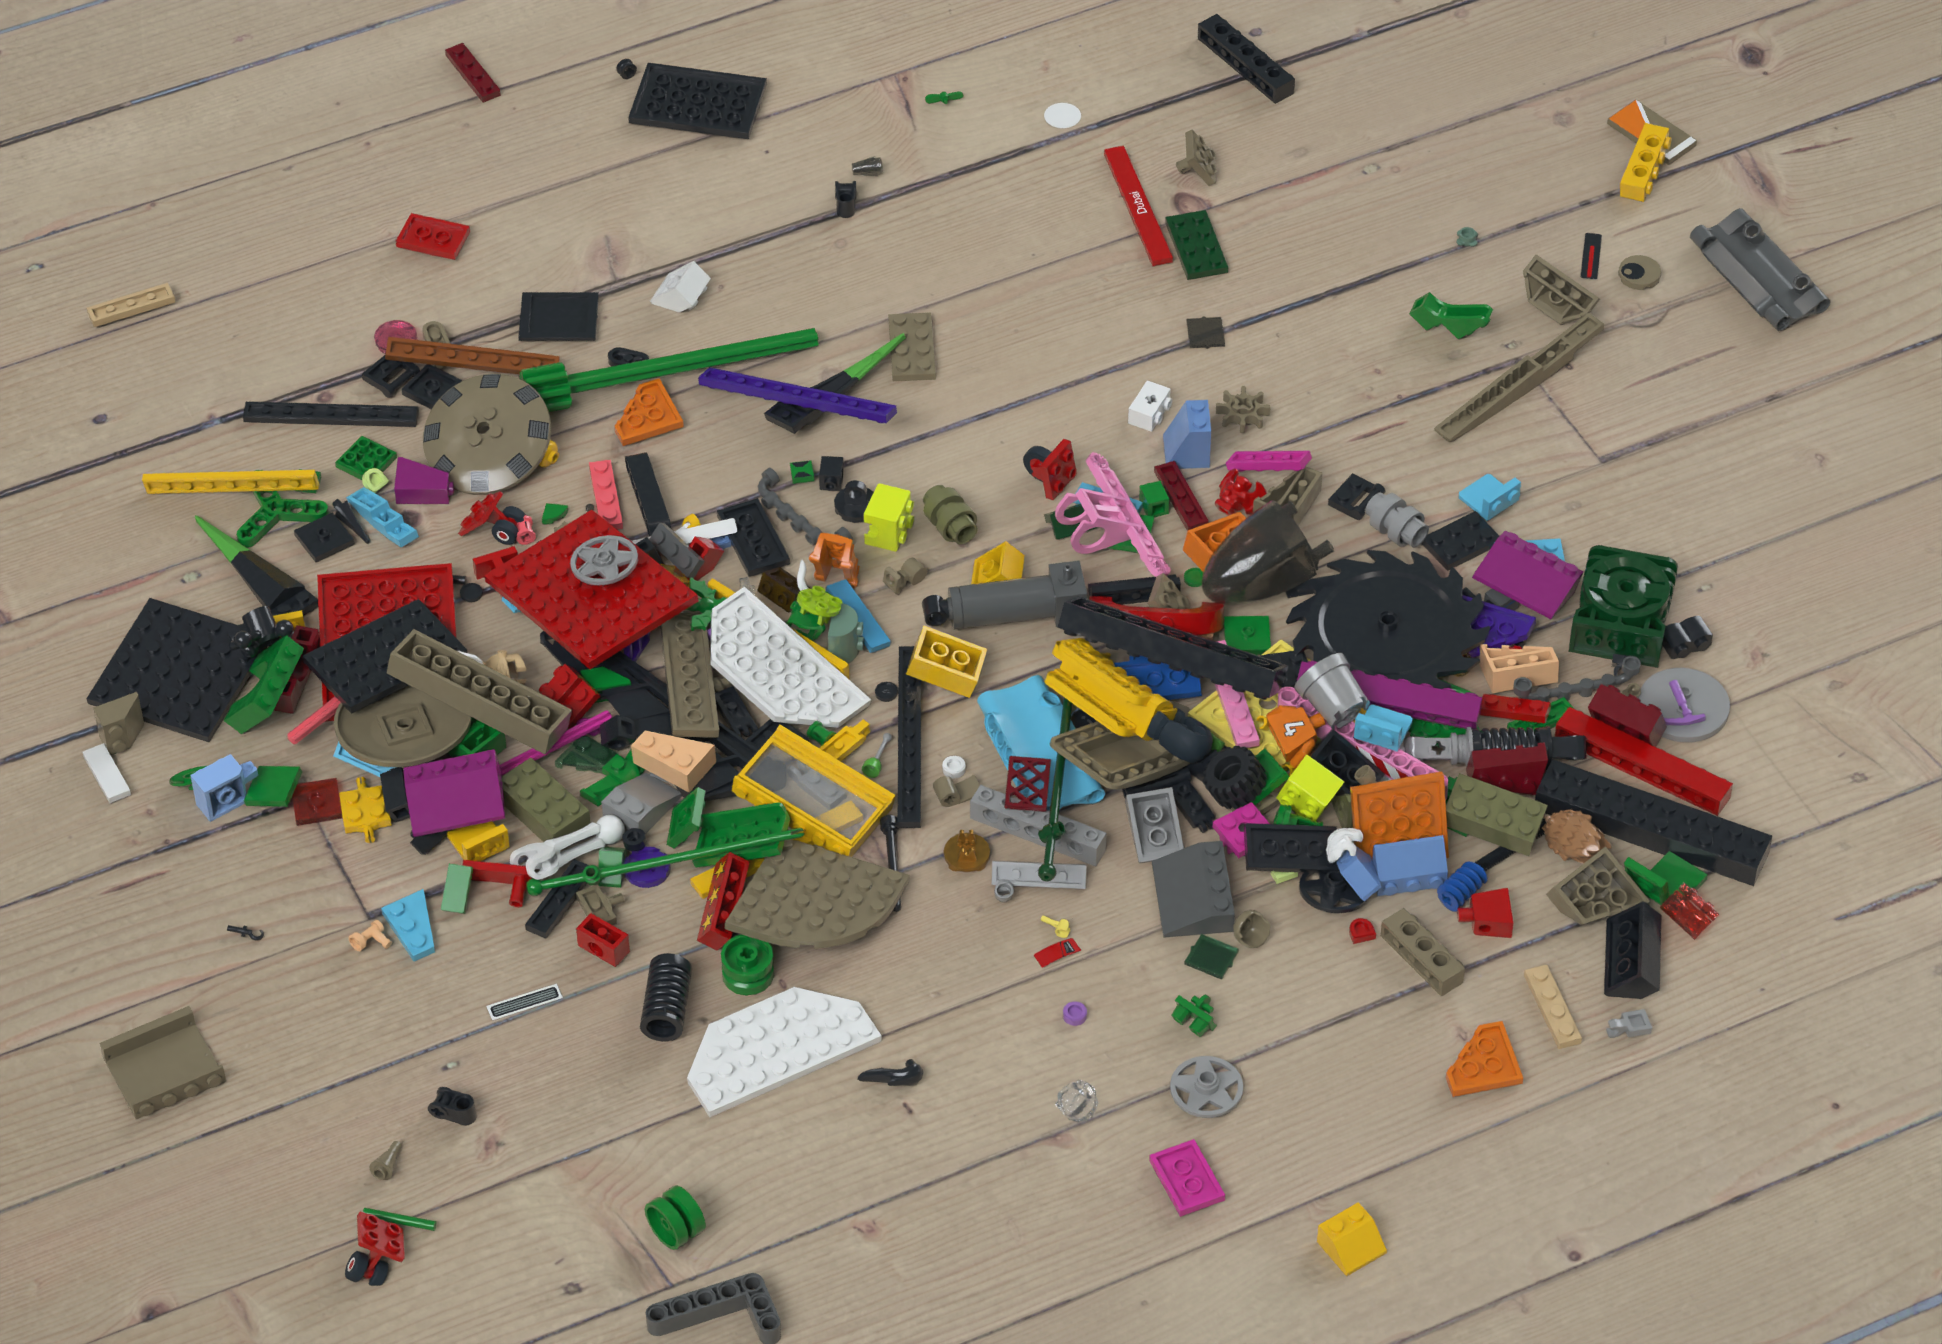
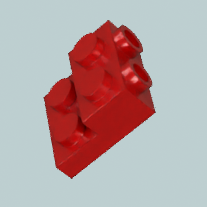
[539,664,600,729]

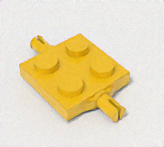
[339,777,392,843]

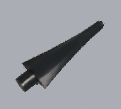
[332,499,370,544]

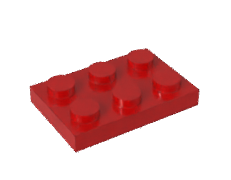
[396,213,470,260]

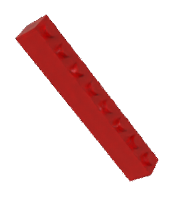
[1554,707,1733,816]

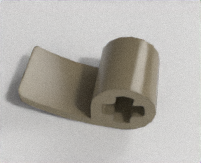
[933,775,980,807]

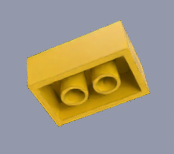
[906,625,987,698]

